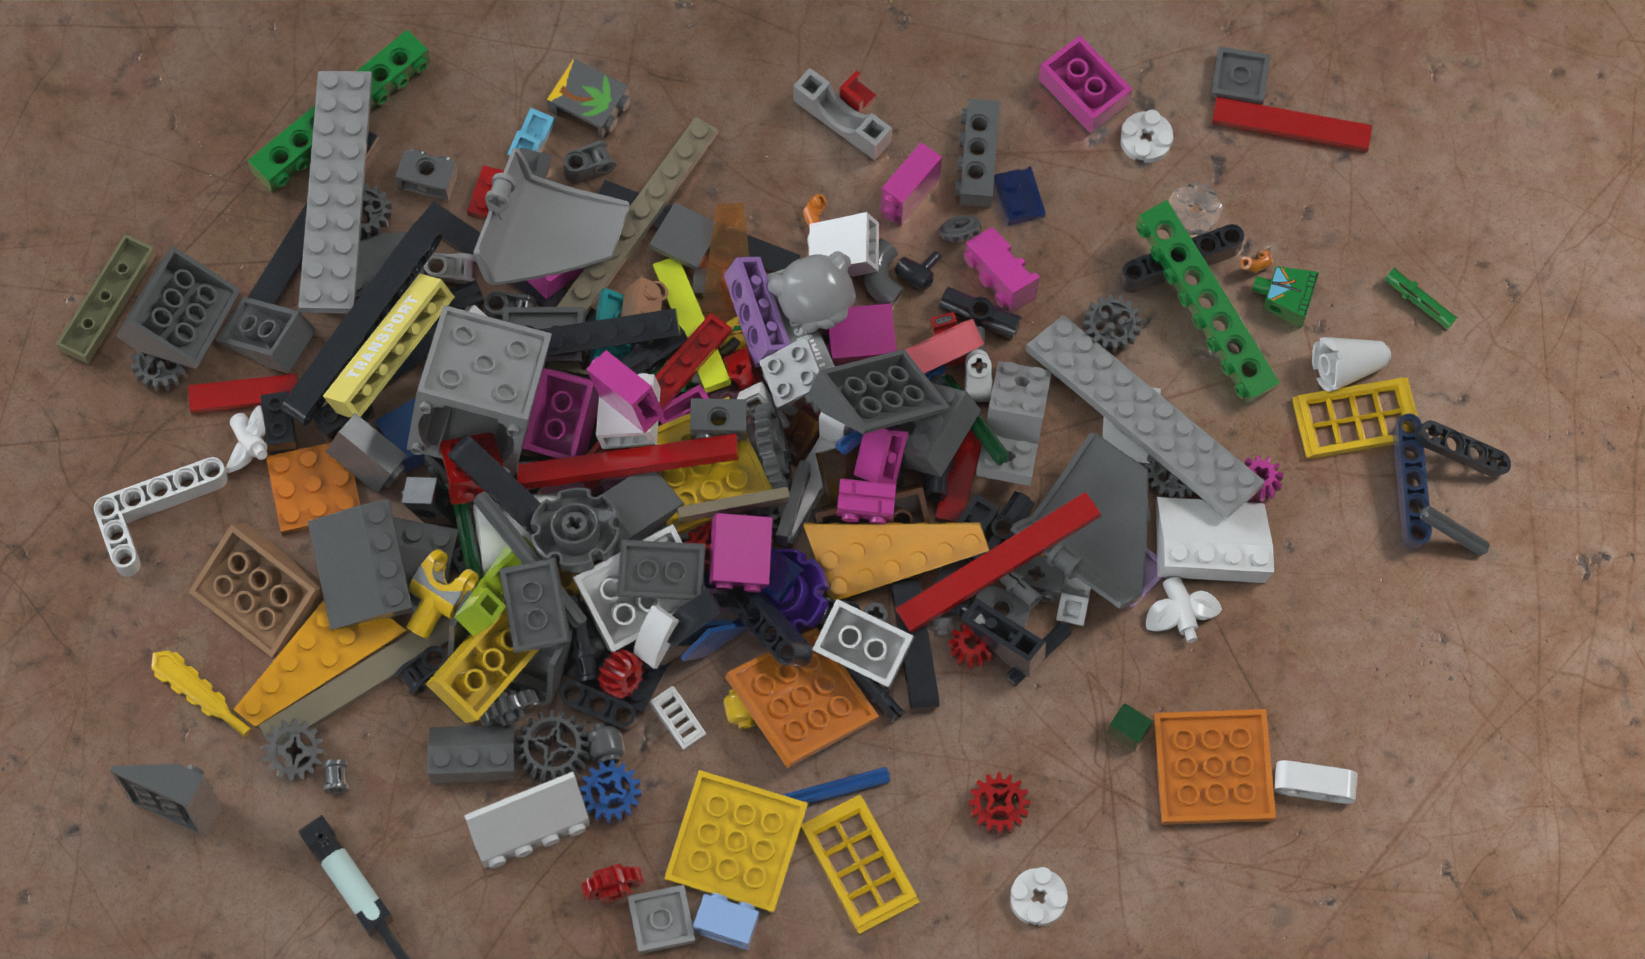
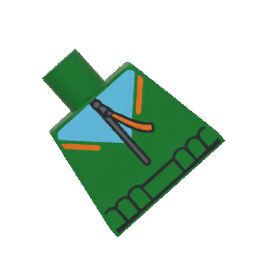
[1252,266,1319,328]

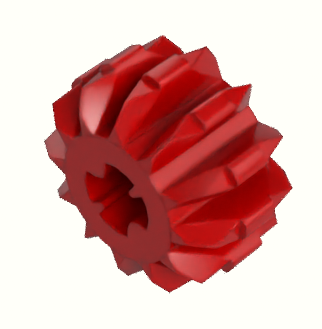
[948,623,993,670]
[597,649,645,699]

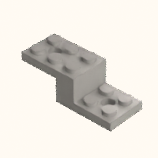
[976,361,1051,486]

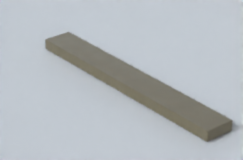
[259,614,452,742]

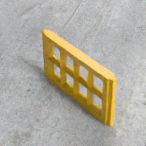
[1291,377,1419,459]
[801,795,920,935]

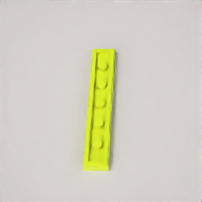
[653,258,731,393]

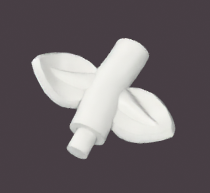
[226,406,267,473]
[1146,577,1222,643]

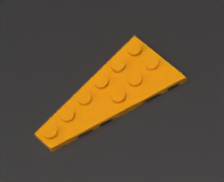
[803,523,989,600]
[233,600,407,728]

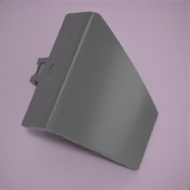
[1010,432,1148,609]

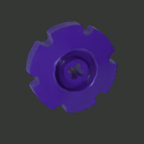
[761,549,830,634]

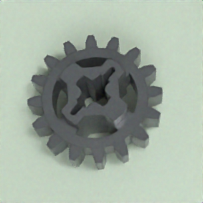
[261,718,324,780]

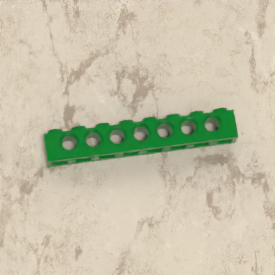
[248,30,431,192]
[1136,200,1280,404]

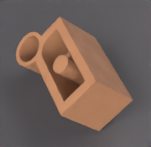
[621,277,668,317]

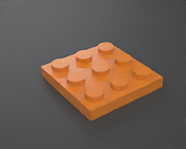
[266,442,361,535]

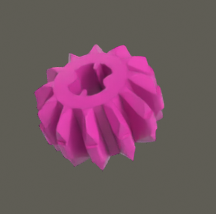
[1244,454,1284,502]

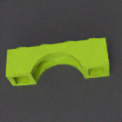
[454,535,538,636]

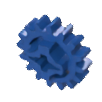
[580,760,642,824]

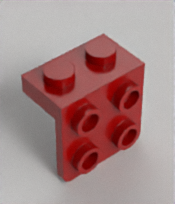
[440,432,504,505]

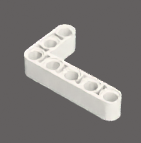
[772,411,852,545]
[94,457,228,577]

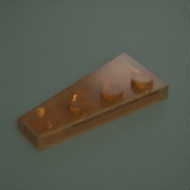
[701,202,749,314]

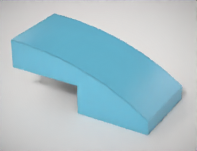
[508,108,556,156]

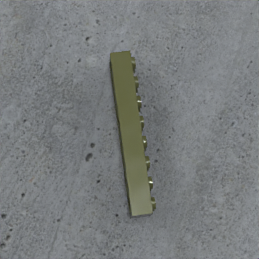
[56,234,157,365]

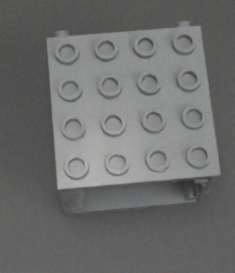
[407,305,552,477]

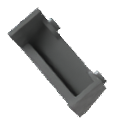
[448,590,572,706]

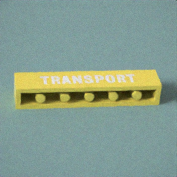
[323,274,454,418]

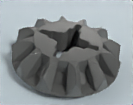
[939,215,982,243]

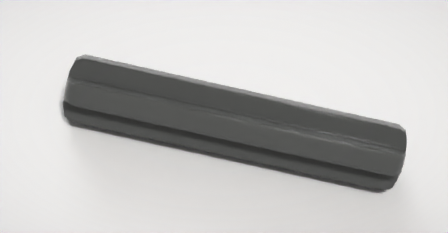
[1420,506,1490,556]

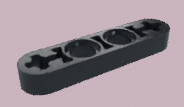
[1415,420,1511,478]

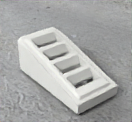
[737,382,790,429]
[650,686,706,751]

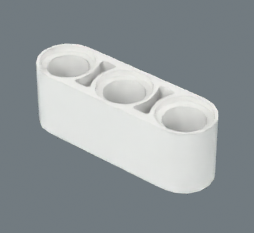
[1273,760,1358,804]

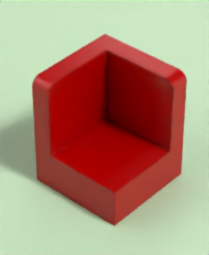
[840,70,877,114]

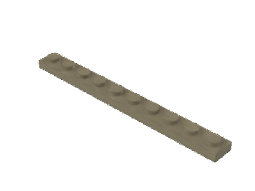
[557,117,718,317]

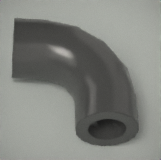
[862,238,904,308]

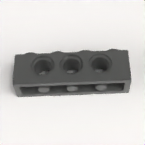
[955,99,1000,208]

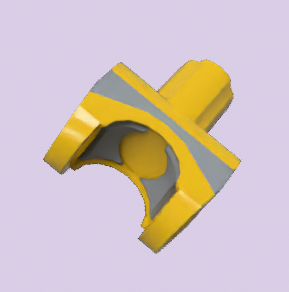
[407,549,479,639]

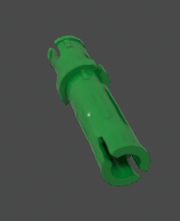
[1384,268,1458,330]

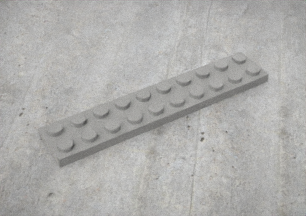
[299,71,372,313]
[1025,315,1265,519]

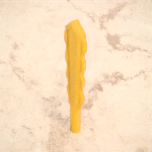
[151,650,251,737]

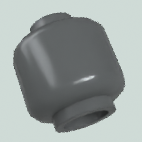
[585,722,625,766]

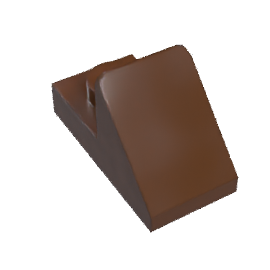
[784,406,820,466]

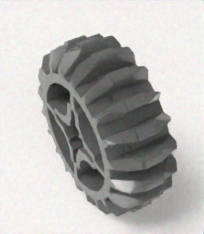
[514,710,590,784]

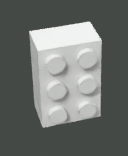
[812,599,914,687]

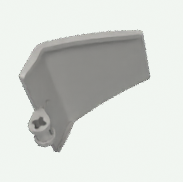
[474,148,630,285]

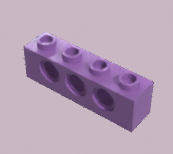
[724,257,790,367]

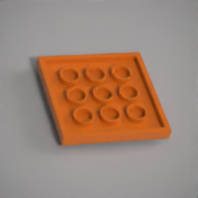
[725,627,879,768]
[1153,709,1276,825]

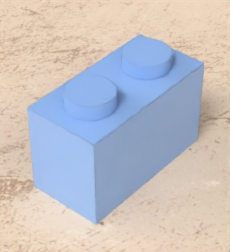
[693,893,759,950]

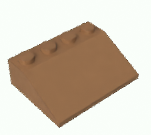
[189,523,324,657]

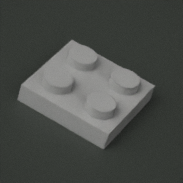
[628,885,696,954]

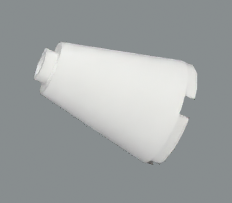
[1312,337,1391,392]

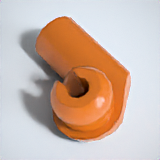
[803,194,827,229]
[1240,250,1273,274]

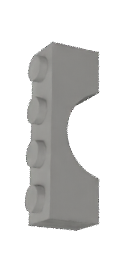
[793,68,892,160]

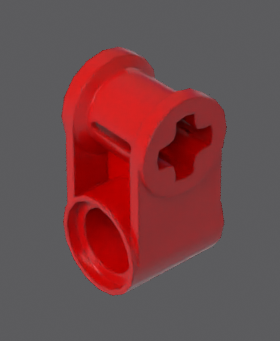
[723,346,762,392]

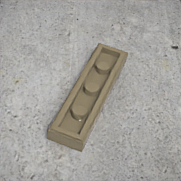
[677,487,790,524]

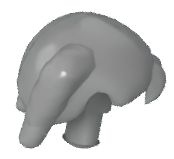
[768,251,856,333]

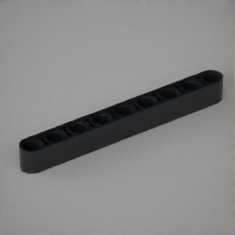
[281,220,442,426]

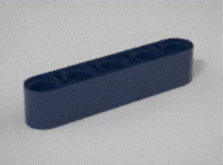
[1392,413,1432,550]

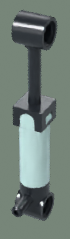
[298,815,410,959]

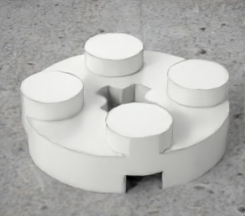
[1120,110,1173,163]
[1010,867,1068,926]

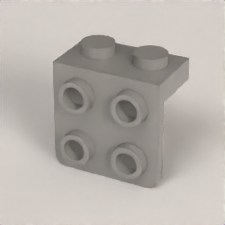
[759,338,821,416]

